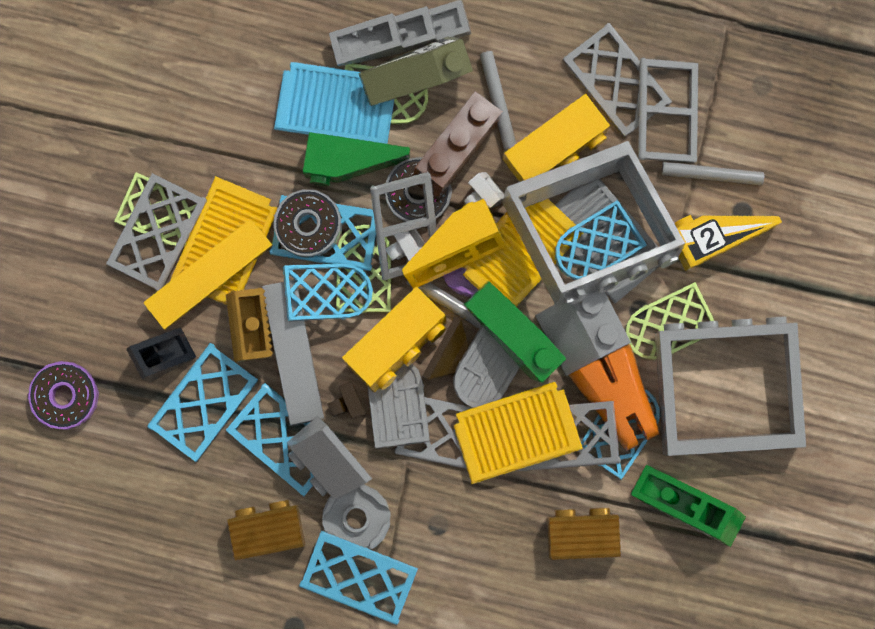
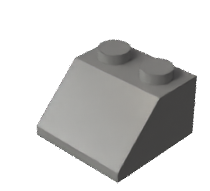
[535,290,631,376]
[287,416,372,500]

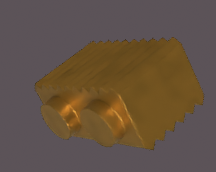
[226,288,273,362]
[227,500,306,561]
[547,508,621,560]

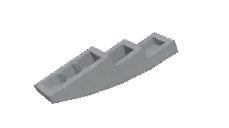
[329,0,472,66]
[262,279,324,426]

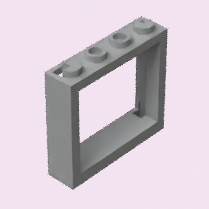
[502,141,685,307]
[655,317,806,456]

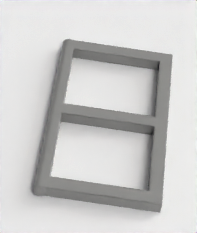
[638,58,698,163]
[370,172,437,280]

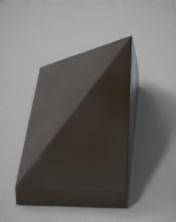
[422,316,469,381]

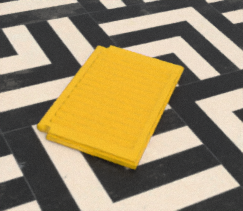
[170,176,277,305]
[462,199,583,307]
[453,382,583,484]

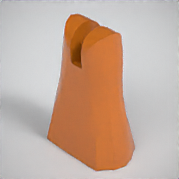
[569,344,659,451]

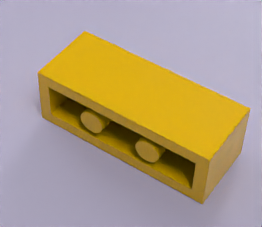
[502,94,610,182]
[342,286,448,393]

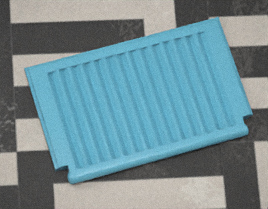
[274,62,395,144]

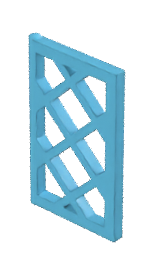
[269,195,376,271]
[147,343,258,462]
[226,383,314,496]
[299,531,418,625]

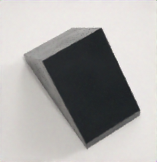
[126,327,196,382]

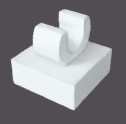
[464,172,504,208]
[386,229,425,261]

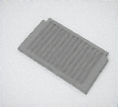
[555,179,659,304]

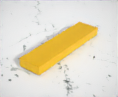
[143,218,273,330]

